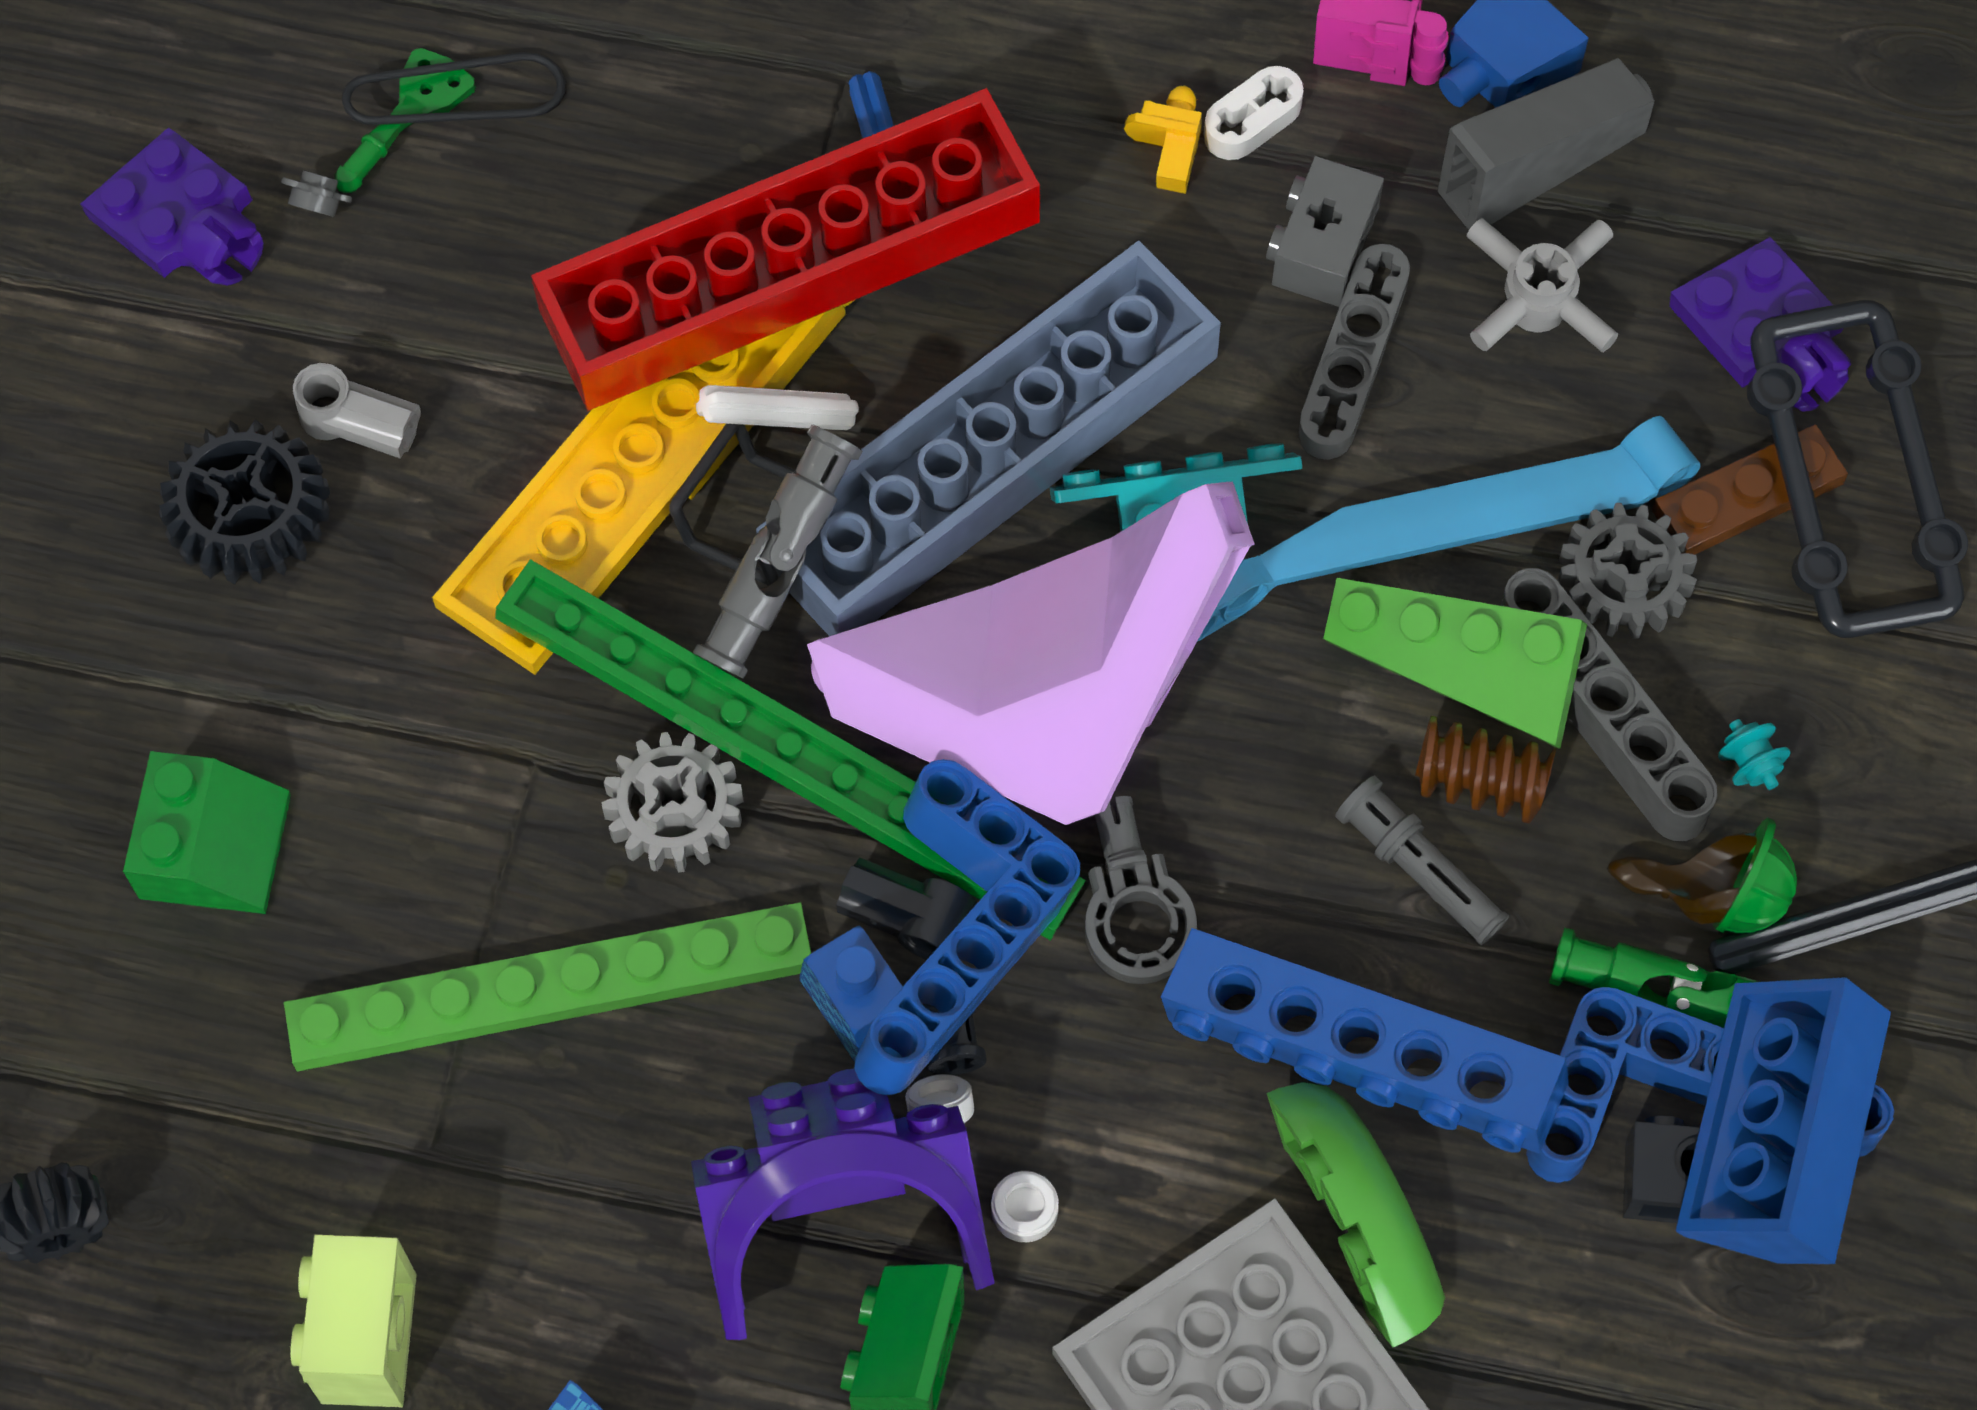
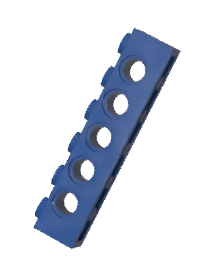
[1161,928,1569,1154]

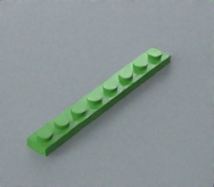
[284,902,811,1072]

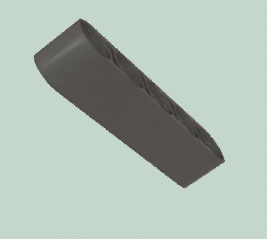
[1500,568,1718,841]

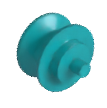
[1718,719,1791,790]

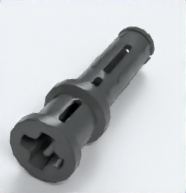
[1335,775,1509,946]

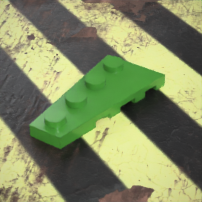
[1323,578,1587,749]

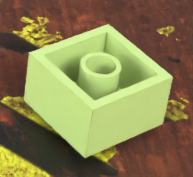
[291,1235,417,1407]

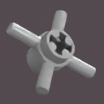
[1467,218,1618,352]

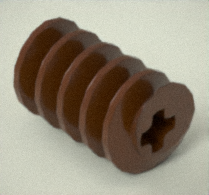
[1415,715,1556,824]

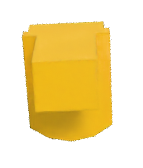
[1124,85,1202,194]

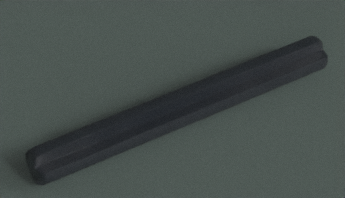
[1708,859,1977,974]

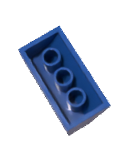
[1676,978,1891,1264]

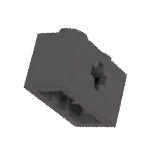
[1266,156,1384,307]

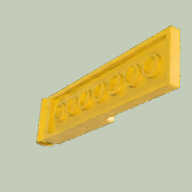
[432,300,854,675]

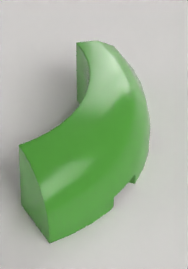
[1267,1082,1445,1347]

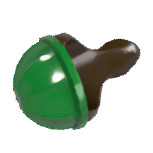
[1607,817,1797,933]

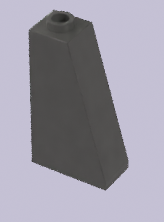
[1438,58,1655,230]

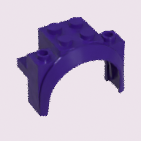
[691,1069,995,1340]

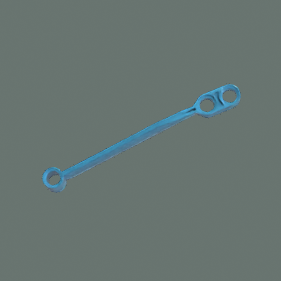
[1197,416,1701,642]

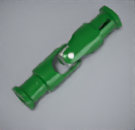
[1549,927,1760,1028]

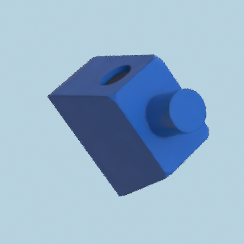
[1439,0,1589,108]

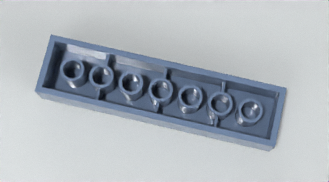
[756,240,1221,636]

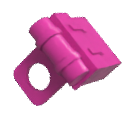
[1313,0,1448,86]

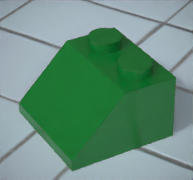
[123,751,291,914]
[841,1264,965,1410]

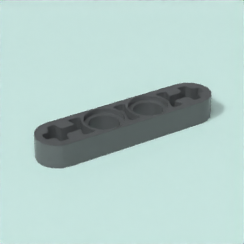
[1298,244,1410,460]

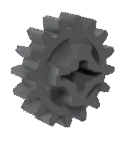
[1557,503,1697,639]

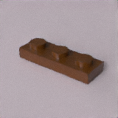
[1652,424,1848,555]

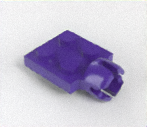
[80,127,264,286]
[1669,237,1851,412]

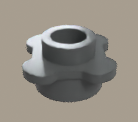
[281,171,352,217]

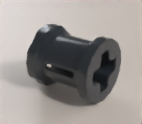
[921,1003,987,1075]

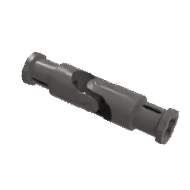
[693,425,863,679]

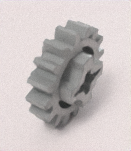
[602,732,744,873]

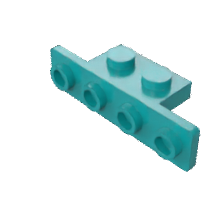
[1049,443,1303,531]

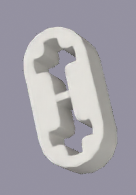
[1204,66,1304,160]

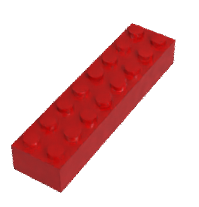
[531,88,1040,411]

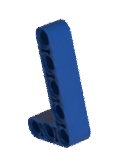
[855,759,1080,1095]
[1526,987,1894,1183]

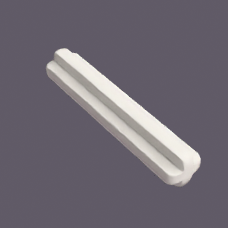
[696,385,859,430]

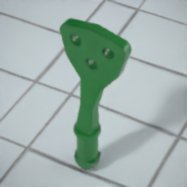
[334,48,476,193]

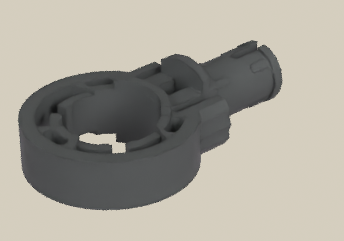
[1085,796,1197,984]

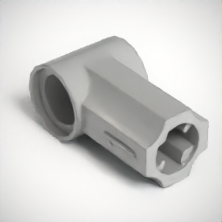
[293,363,421,458]

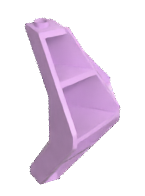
[807,481,1255,825]

